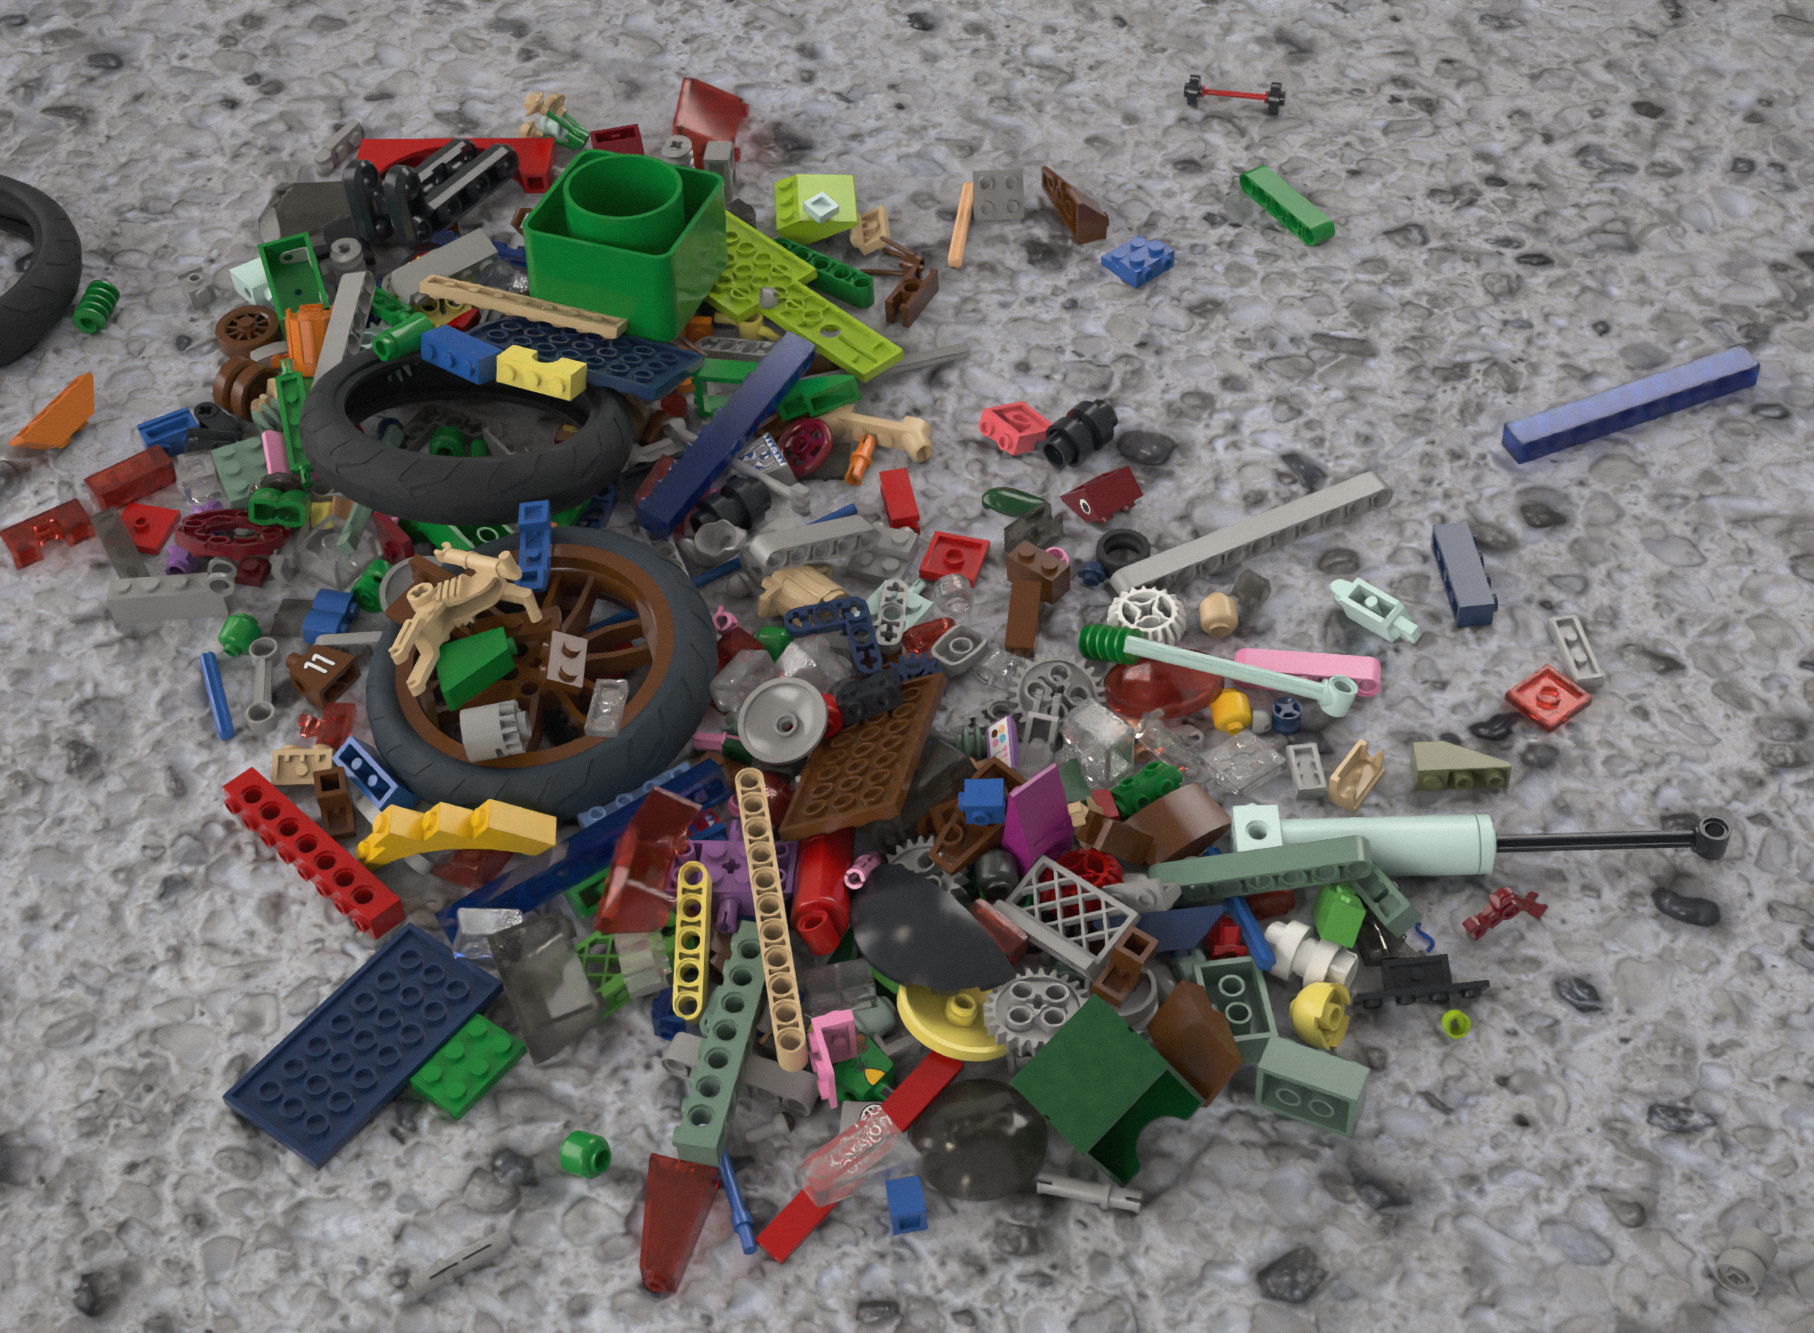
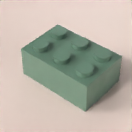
[211,435,286,511]
[1191,956,1279,1064]
[1254,1035,1370,1139]

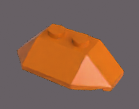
[8,372,94,451]

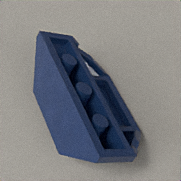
[1093,905,1228,960]

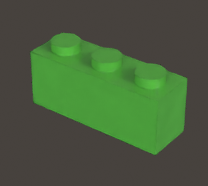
[1311,881,1366,948]

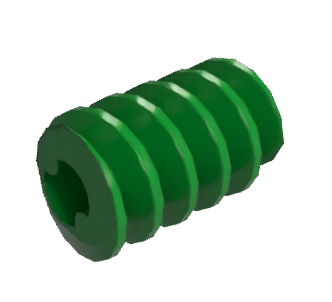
[72,280,120,334]
[1078,624,1145,665]

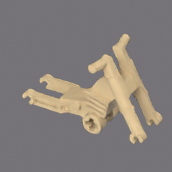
[388,542,543,697]

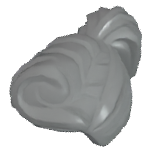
[678,519,749,569]

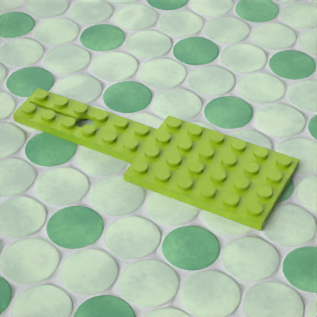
[704,210,904,383]

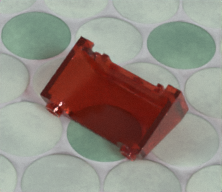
[672,78,750,170]

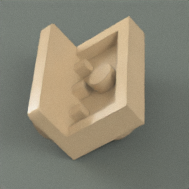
[849,205,890,256]

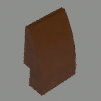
[1124,782,1232,867]
[1146,980,1244,1108]

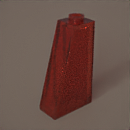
[639,1153,720,1293]

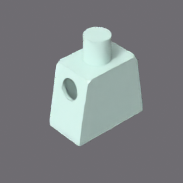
[229,257,274,306]

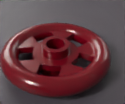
[776,418,833,477]

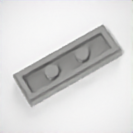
[1547,614,1605,689]

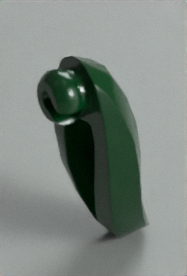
[981,487,1046,518]

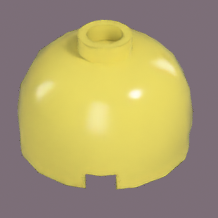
[1289,982,1351,1050]

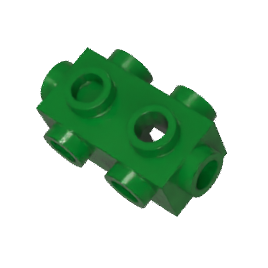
[1110,761,1183,820]

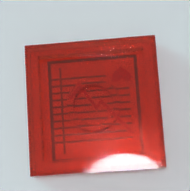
[1505,663,1593,734]

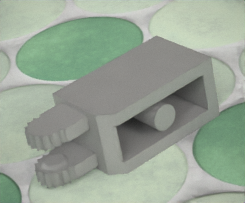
[1019,689,1062,776]

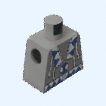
[726,432,797,493]

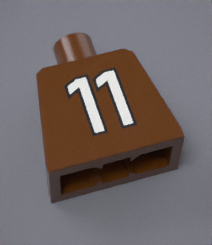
[285,644,361,712]

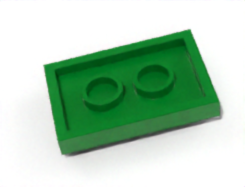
[409,1013,528,1120]

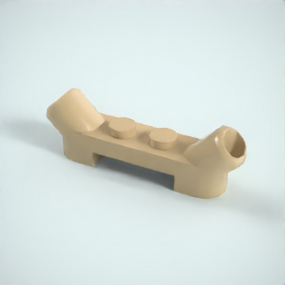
[814,404,934,463]

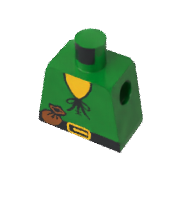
[832,1030,896,1103]

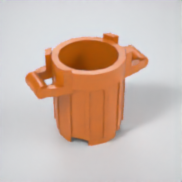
[270,303,334,377]

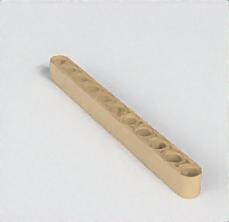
[735,768,808,1072]

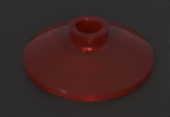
[762,771,795,828]

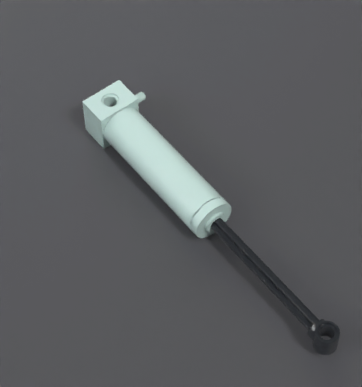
[1230,803,1732,896]

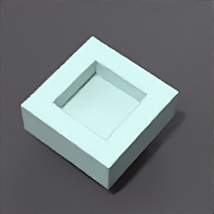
[803,191,839,224]

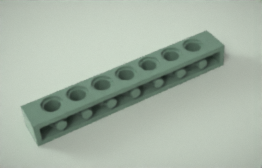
[672,920,767,1167]

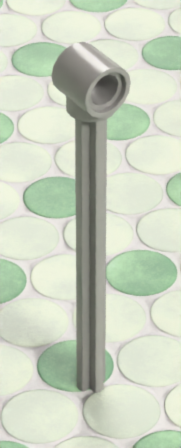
[768,342,971,406]

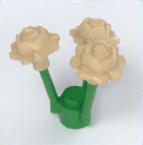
[519,91,590,152]

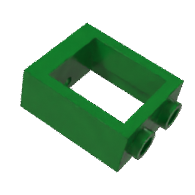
[691,358,767,421]

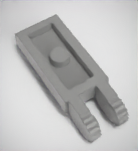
[314,119,362,177]

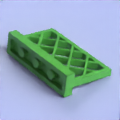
[550,892,695,1023]

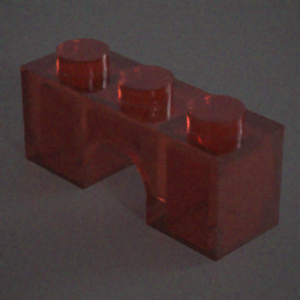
[0,498,96,570]

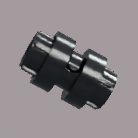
[1042,399,1118,469]
[689,477,772,534]

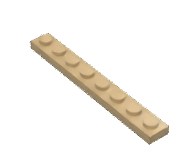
[419,274,628,339]

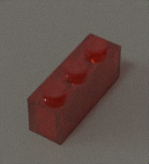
[83,444,179,517]

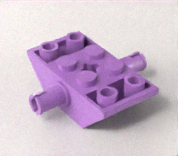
[664,820,798,934]

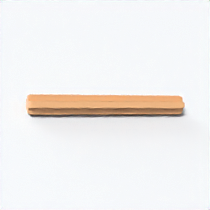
[948,182,974,268]

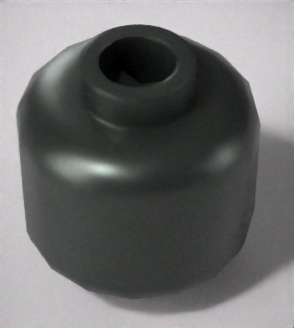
[975,848,1019,899]

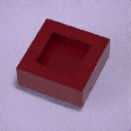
[234,557,272,587]

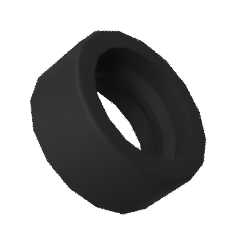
[1096,528,1150,579]

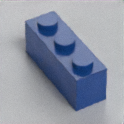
[421,325,503,385]
[332,735,420,812]

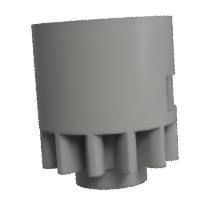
[460,700,532,763]

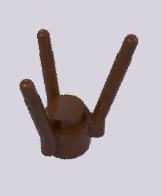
[860,235,925,277]

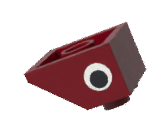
[1060,465,1143,524]

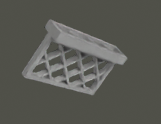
[991,855,1141,983]

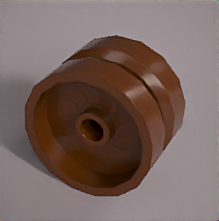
[212,355,279,423]

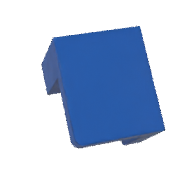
[885,1176,928,1235]

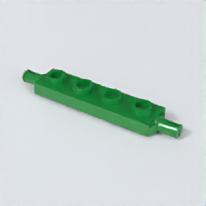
[370,286,414,326]
[274,358,314,488]

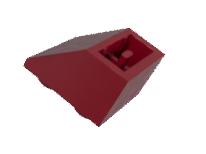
[590,124,645,155]

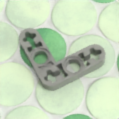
[816,579,908,654]

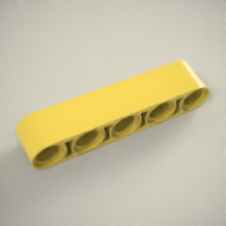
[673,861,712,1025]

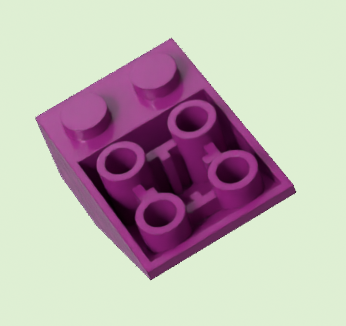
[1001,763,1075,878]

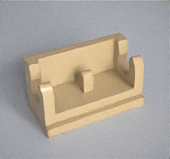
[1328,739,1385,813]

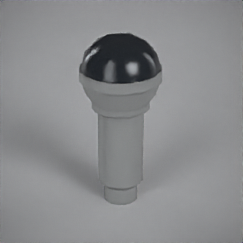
[745,1112,796,1144]

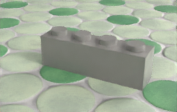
[390,228,498,307]

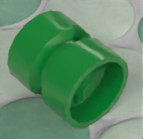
[350,559,393,614]

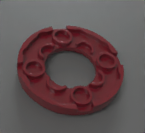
[174,509,291,561]

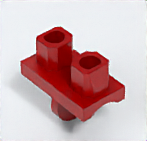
[1204,917,1247,961]

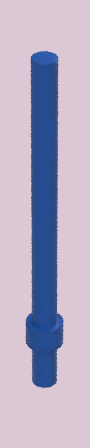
[705,1095,757,1255]

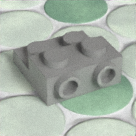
[846,521,919,584]

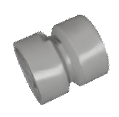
[1713,1226,1778,1296]

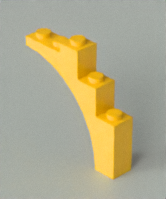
[356,799,556,873]

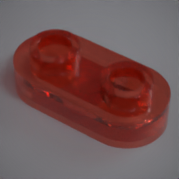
[901,617,957,655]

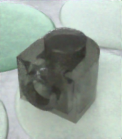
[1230,569,1271,611]

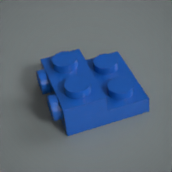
[1101,235,1175,289]

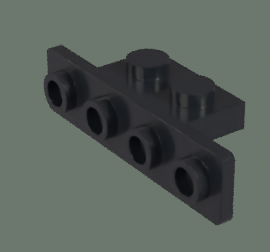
[1353,954,1490,1009]

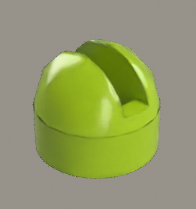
[1441,1009,1471,1039]

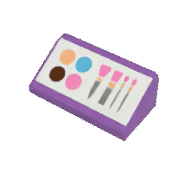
[986,715,1021,775]

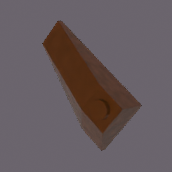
[1041,166,1109,245]
[928,756,1027,876]

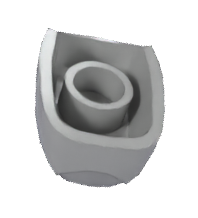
[931,623,989,677]

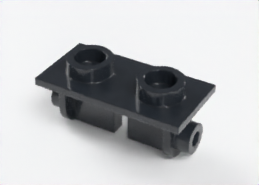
[184,427,243,457]
[543,708,580,747]

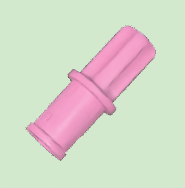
[693,732,740,755]

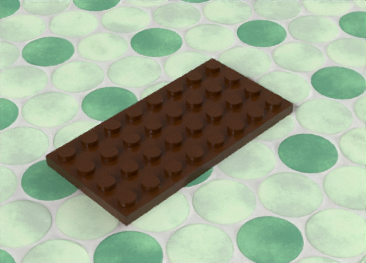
[778,672,948,842]

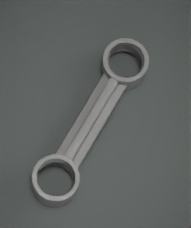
[245,637,281,735]

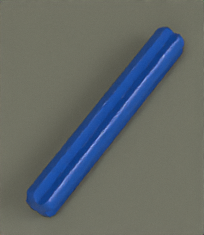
[199,651,235,741]

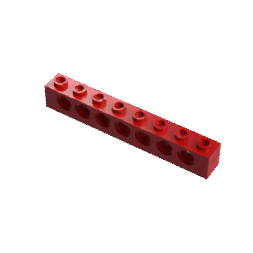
[222,767,406,940]

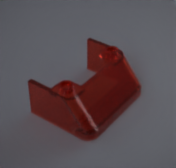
[592,785,702,934]

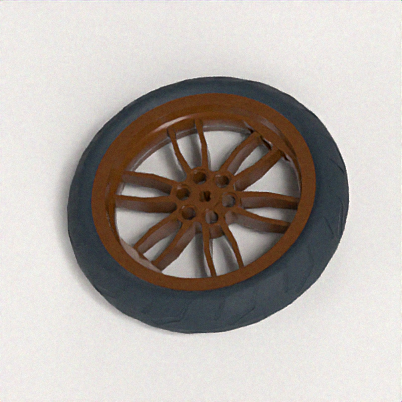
[366,526,718,823]

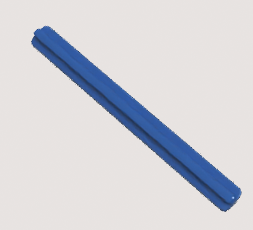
[1202,846,1276,972]

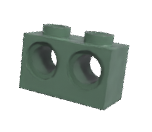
[1348,860,1423,938]

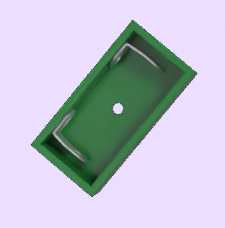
[257,231,330,341]

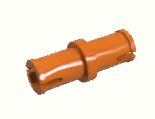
[844,435,877,486]

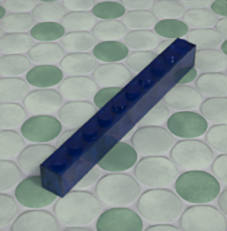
[636,330,816,541]
[1501,345,1761,465]
[434,757,734,952]

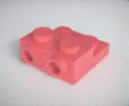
[978,401,1052,455]

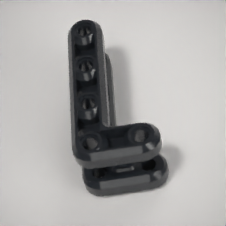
[342,138,519,251]

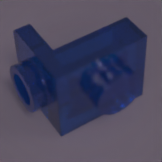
[650,985,687,1041]

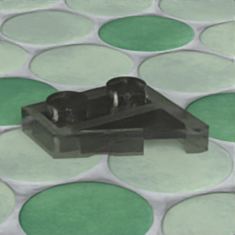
[1355,909,1426,966]

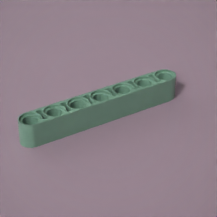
[1147,835,1373,905]

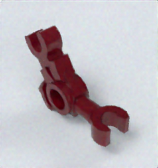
[1462,887,1549,940]

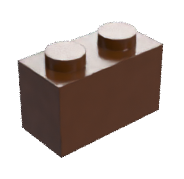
[1007,540,1070,605]

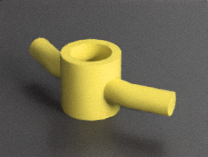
[714,312,785,347]

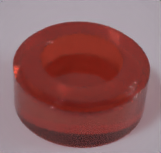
[660,394,688,418]

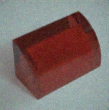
[967,897,1030,966]

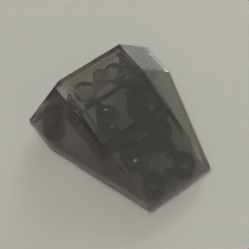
[258,181,351,243]

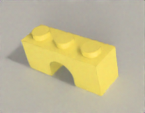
[496,345,587,401]

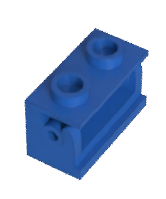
[137,406,199,464]

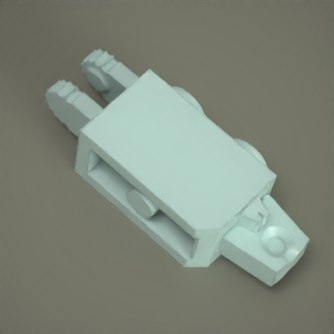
[1330,577,1421,644]

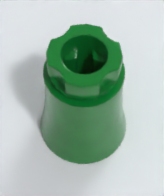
[372,312,434,361]

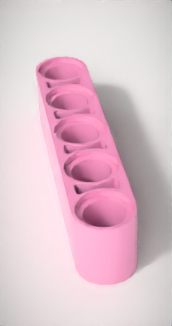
[1233,648,1381,697]

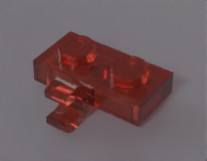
[297,702,357,752]

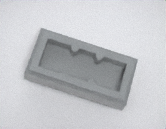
[1285,743,1328,799]

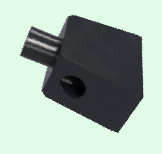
[313,215,376,266]

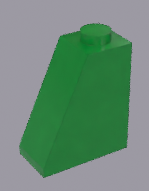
[436,626,518,711]

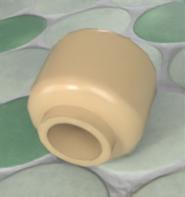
[1199,592,1238,638]

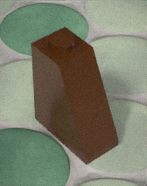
[1004,579,1045,660]

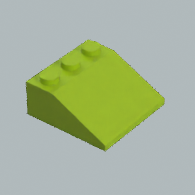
[774,174,859,246]

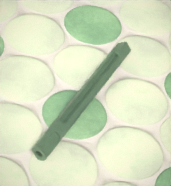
[336,424,404,557]

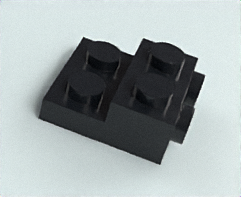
[836,667,903,726]

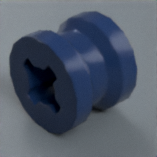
[1271,697,1302,735]

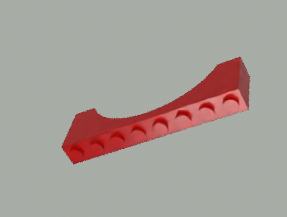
[356,138,557,194]

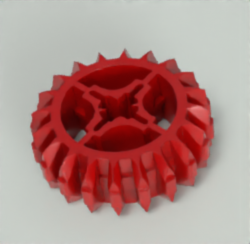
[1038,847,1125,919]

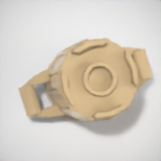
[757,563,853,628]

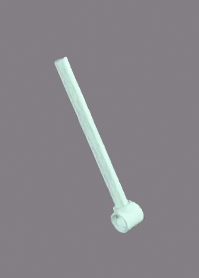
[1123,635,1358,717]

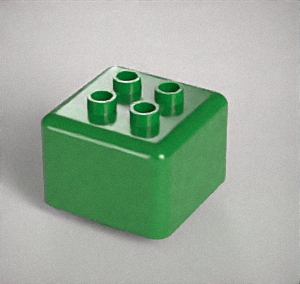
[522,149,728,344]

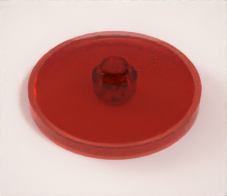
[1103,648,1225,720]

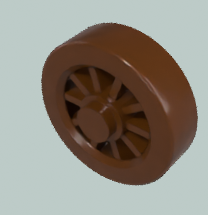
[215,305,283,359]

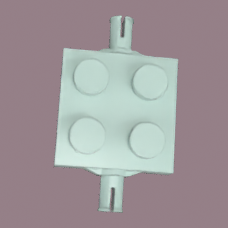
[854,579,934,645]

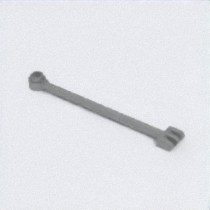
[662,417,811,517]

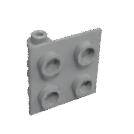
[973,168,1025,221]

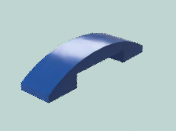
[513,500,552,593]

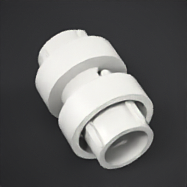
[1264,920,1359,989]

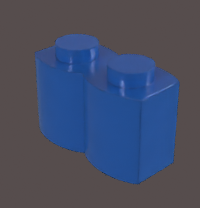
[302,588,360,644]

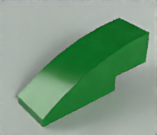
[771,375,862,422]

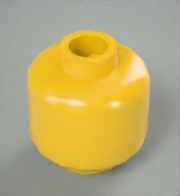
[1210,688,1253,735]

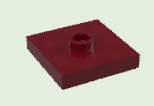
[372,512,415,565]

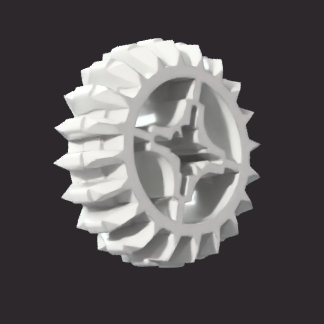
[1107,585,1187,646]

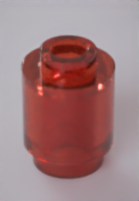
[1245,889,1295,921]

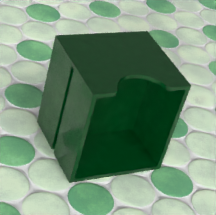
[1010,993,1206,1188]

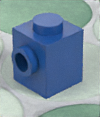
[958,778,1006,826]

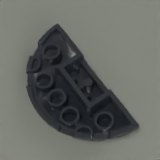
[849,863,1017,995]

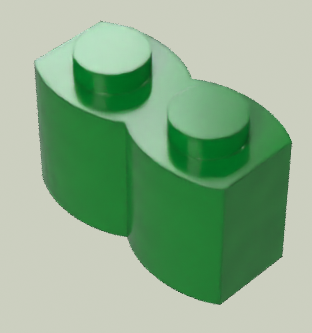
[249,488,312,527]

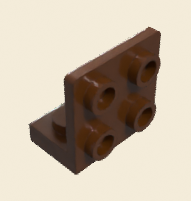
[385,554,458,626]

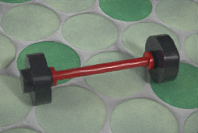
[1184,74,1286,115]

